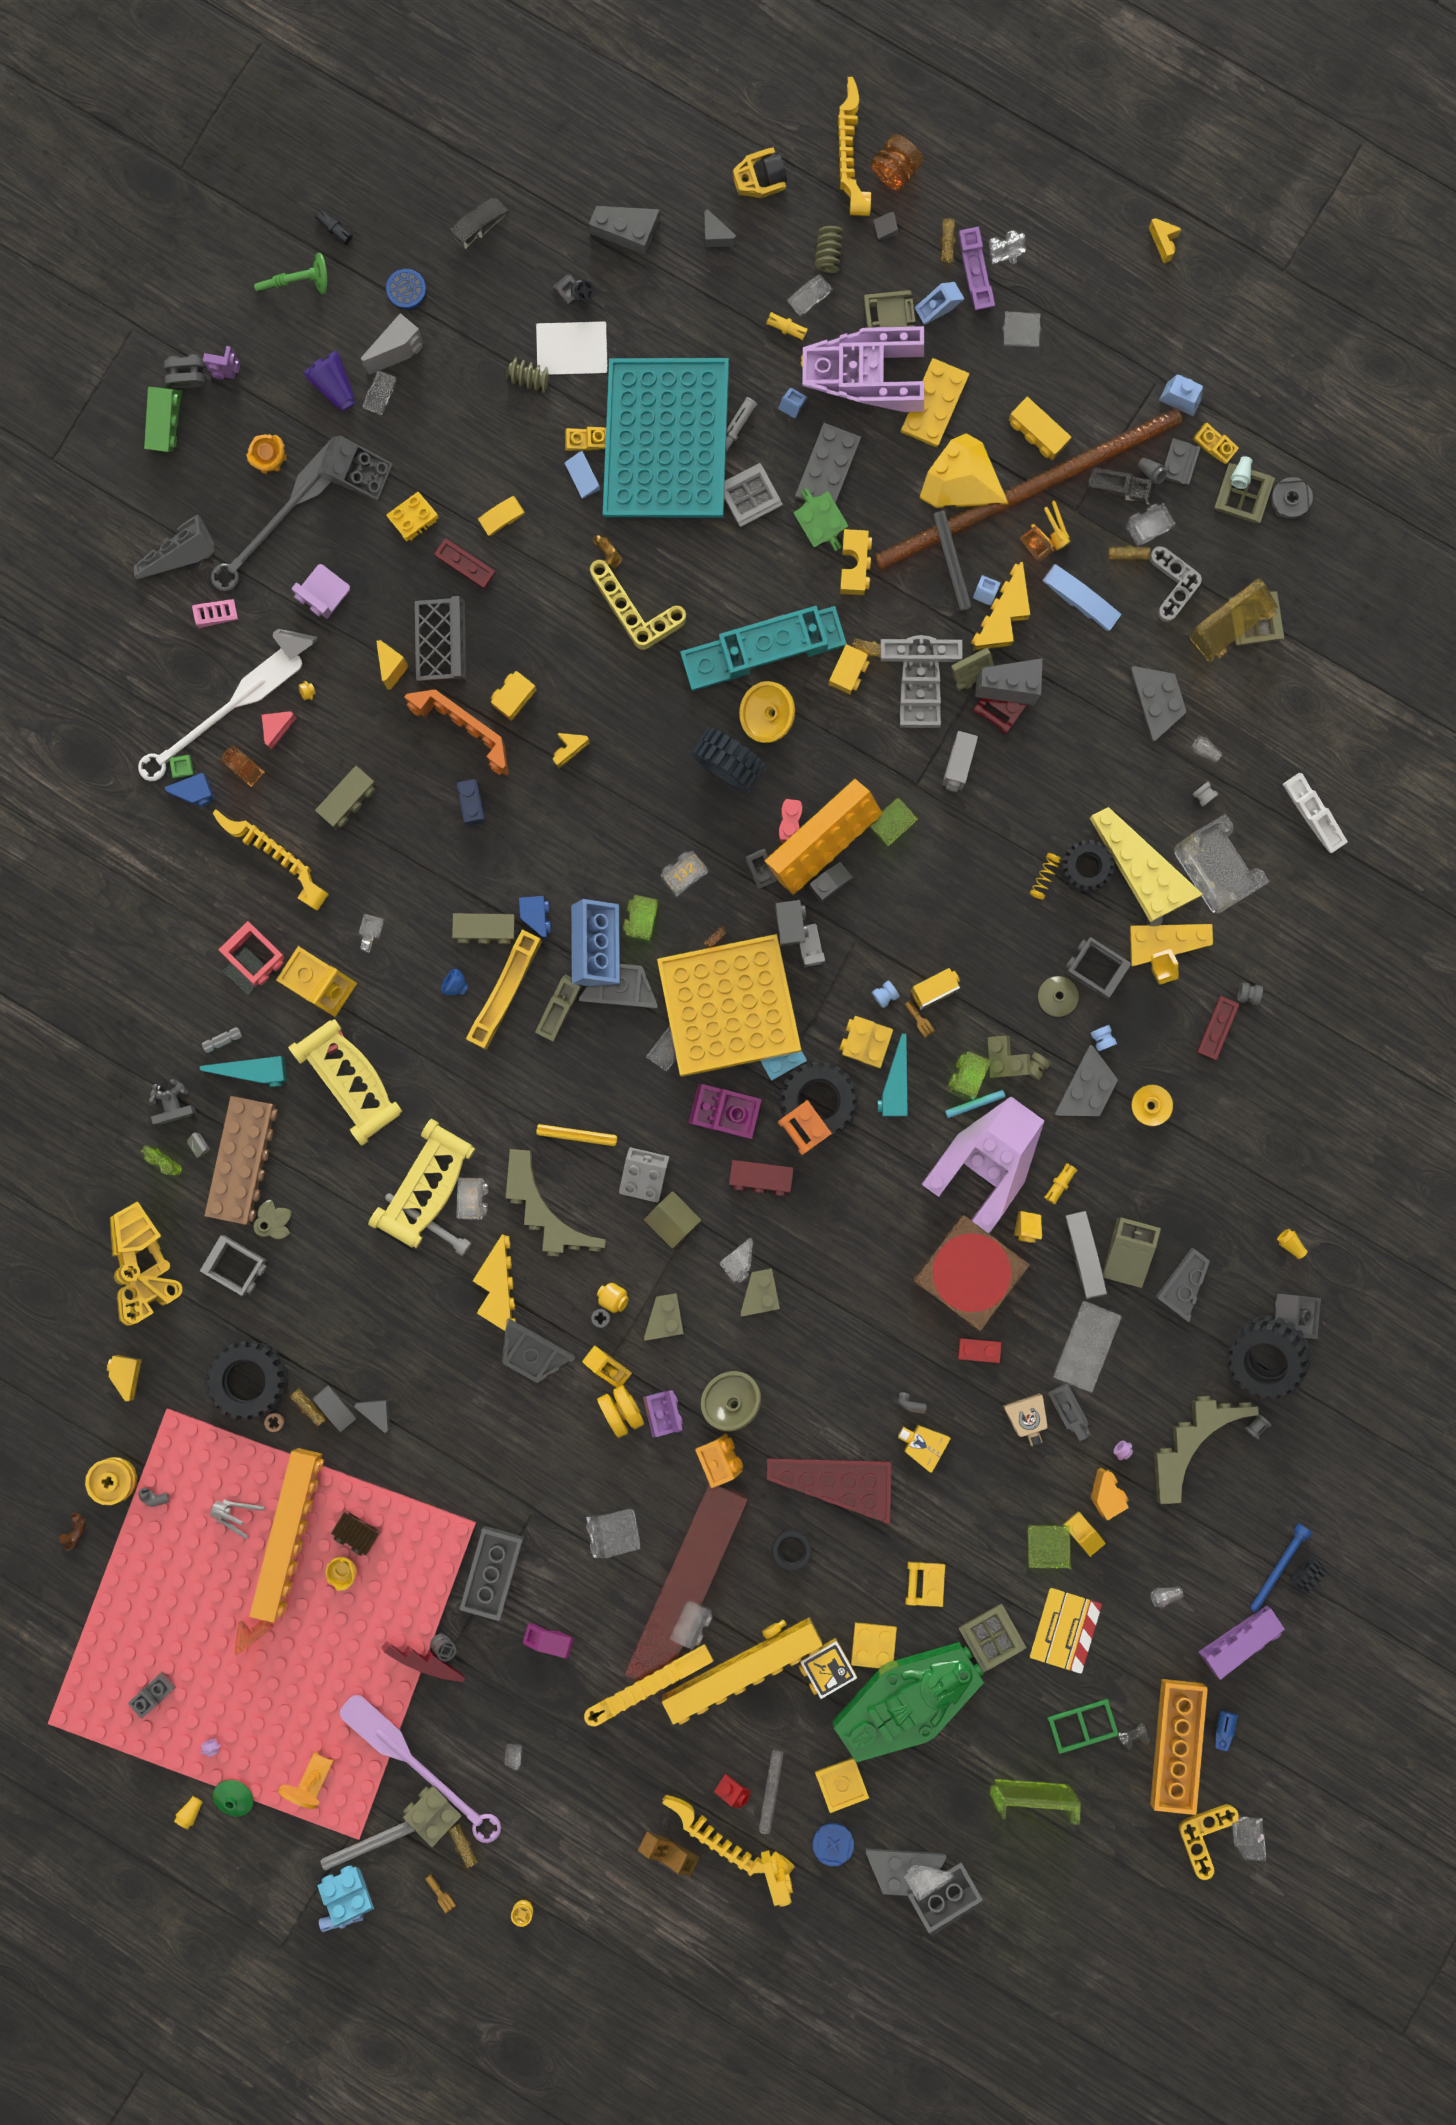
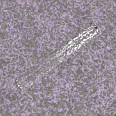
[759,1750,783,1834]

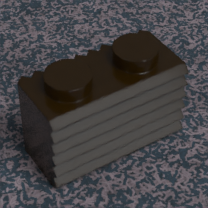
[331,1510,381,1556]

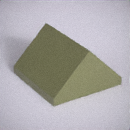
[644,1191,701,1249]

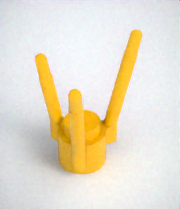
[1031,501,1070,551]

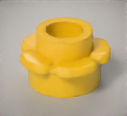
[299,681,315,700]

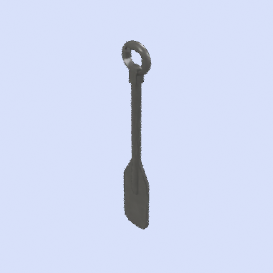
[211,439,331,591]

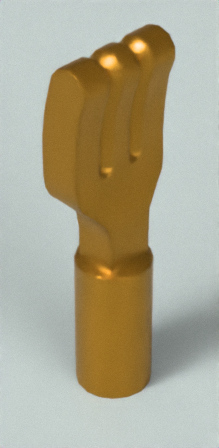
[904,1000,935,1038]
[425,1874,457,1914]

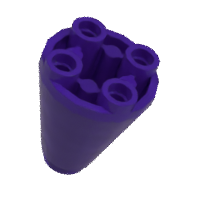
[303,351,355,412]

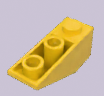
[1014,1211,1042,1243]

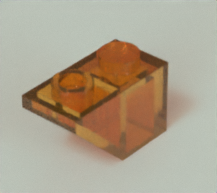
[220,745,264,787]

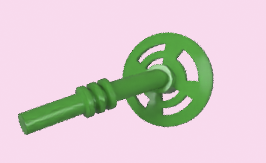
[254,253,327,295]

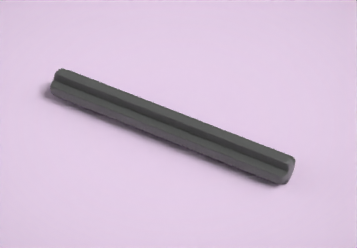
[934,511,971,610]

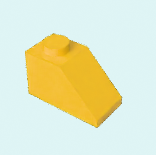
[582,1345,632,1388]
[107,1355,142,1401]

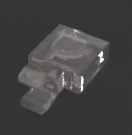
[359,914,385,952]

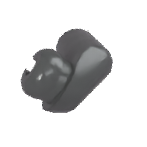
[897,1392,926,1414]
[138,1488,170,1507]

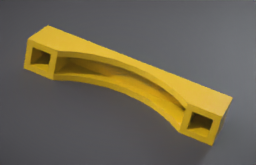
[466,930,542,1050]

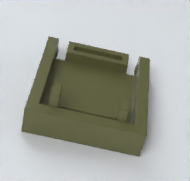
[864,290,916,328]

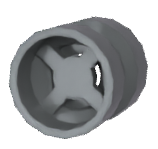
[1237,982,1263,1006]
[430,1634,456,1661]

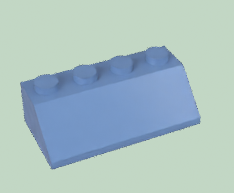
[571,899,620,986]

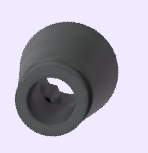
[1138,458,1168,484]

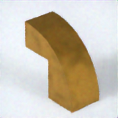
[638,1832,700,1876]

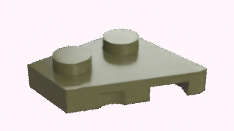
[740,1268,780,1317]
[644,1293,684,1341]

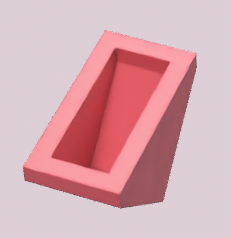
[262,712,297,749]

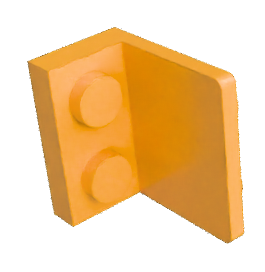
[695,1434,743,1488]

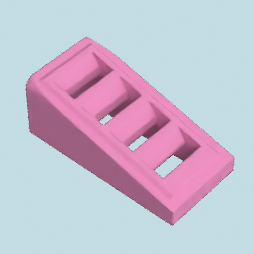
[192,599,238,628]

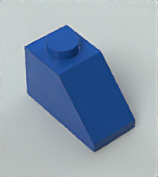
[165,773,215,807]

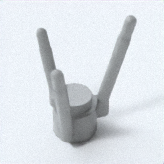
[210,1499,265,1539]

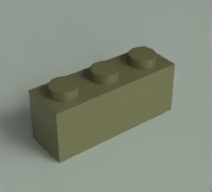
[315,766,376,829]
[452,913,516,944]

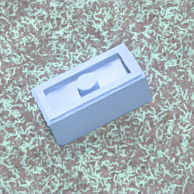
[565,451,600,499]

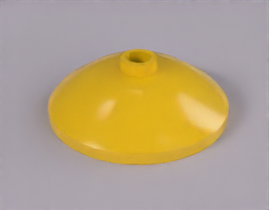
[739,681,795,743]

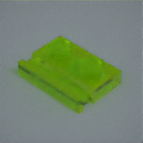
[869,798,918,847]

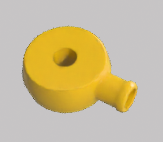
[762,1620,786,1639]

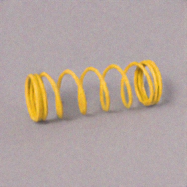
[1030,853,1062,900]

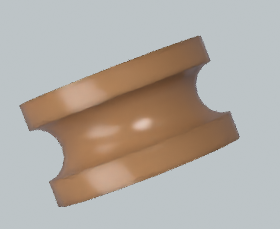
[264,1413,285,1432]

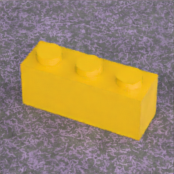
[1009,397,1071,460]

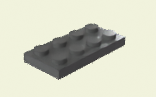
[795,423,861,504]

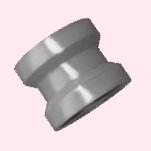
[1192,782,1218,807]

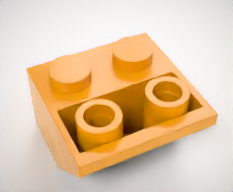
[1091,1468,1129,1520]

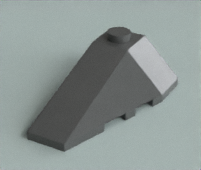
[134,514,215,579]

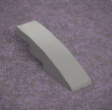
[1065,1211,1107,1299]

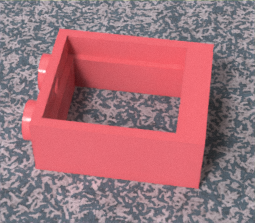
[219,921,285,987]

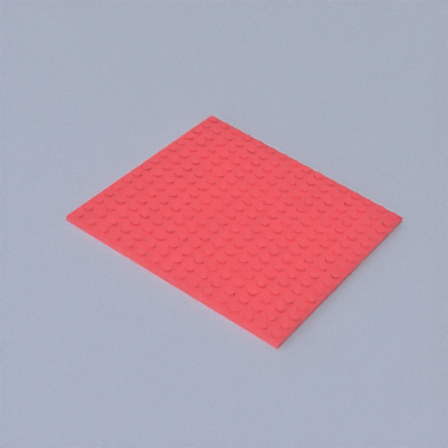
[48,1408,476,1840]

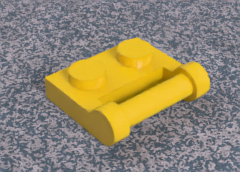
[905,1562,945,1607]

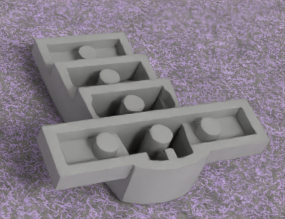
[880,635,962,728]

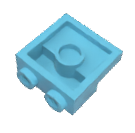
[760,1051,807,1081]
[317,1866,374,1927]

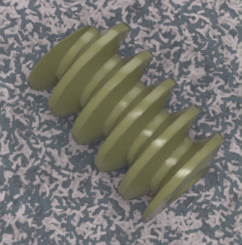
[815,226,843,273]
[505,357,550,393]

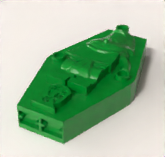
[832,1642,984,1763]

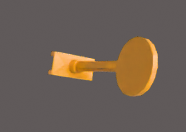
[278,1752,334,1809]

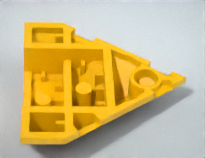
[920,434,1008,508]

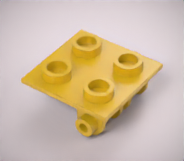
[386,492,439,542]

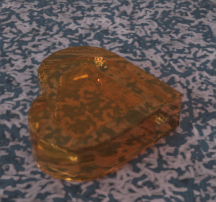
[704,927,726,948]

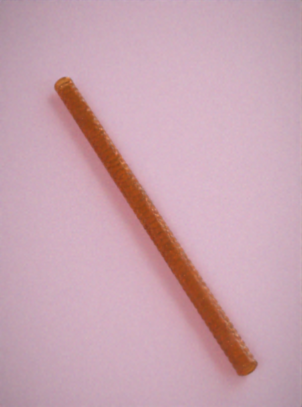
[875,408,1182,570]

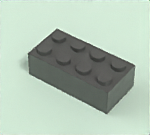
[459,1526,524,1621]

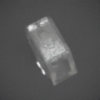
[1232,1817,1266,1861]

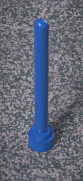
[1250,1523,1313,1612]

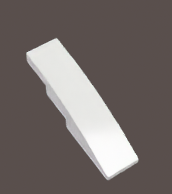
[1283,773,1348,853]

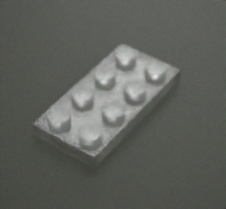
[1053,1300,1122,1393]

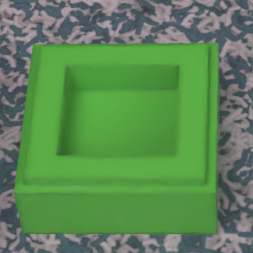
[169,755,194,779]

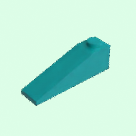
[878,1034,907,1117]
[200,1056,287,1087]

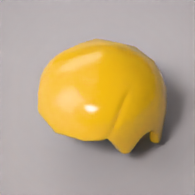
[325,1556,357,1591]

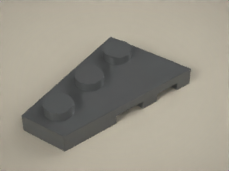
[1156,1248,1210,1322]

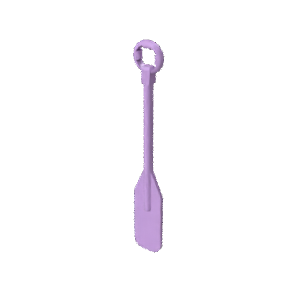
[340,1695,501,1843]

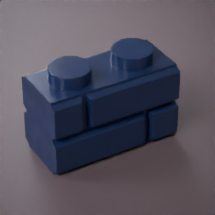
[456,779,486,826]

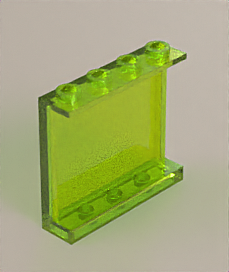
[990,1779,1081,1825]

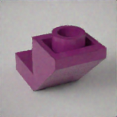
[523,1623,574,1658]

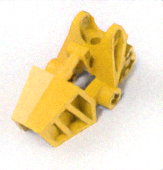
[110,1202,182,1326]

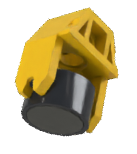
[732,147,787,198]

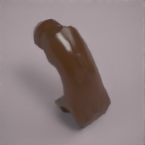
[59,1513,86,1551]

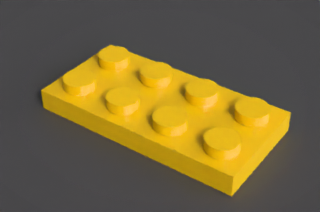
[901,358,969,448]

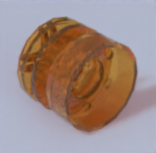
[870,134,924,191]

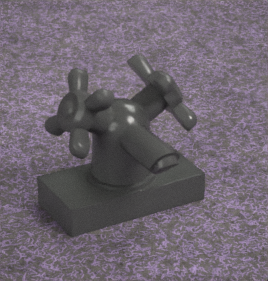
[149,1079,197,1126]

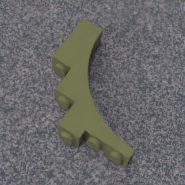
[506,1149,606,1256]
[1154,1396,1259,1504]

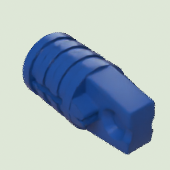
[1215,1710,1238,1751]

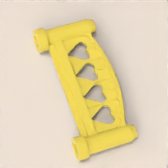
[288,1019,402,1146]
[368,1119,475,1248]

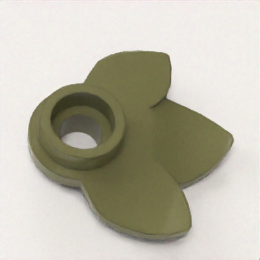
[253,1200,291,1239]

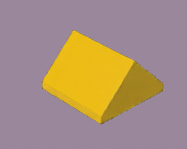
[377,640,409,690]
[308,966,357,1017]

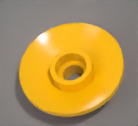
[1132,1085,1173,1126]

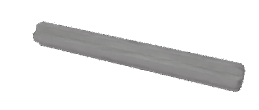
[321,1822,414,1870]

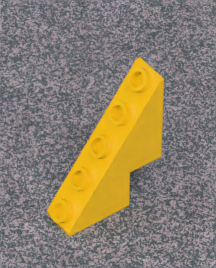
[971,562,1030,651]
[473,1234,516,1331]

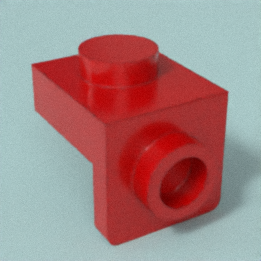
[714,1774,751,1808]

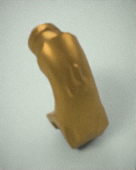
[593,535,622,569]

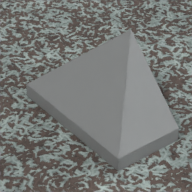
[273,629,317,660]

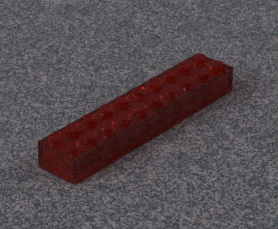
[624,1483,748,1692]

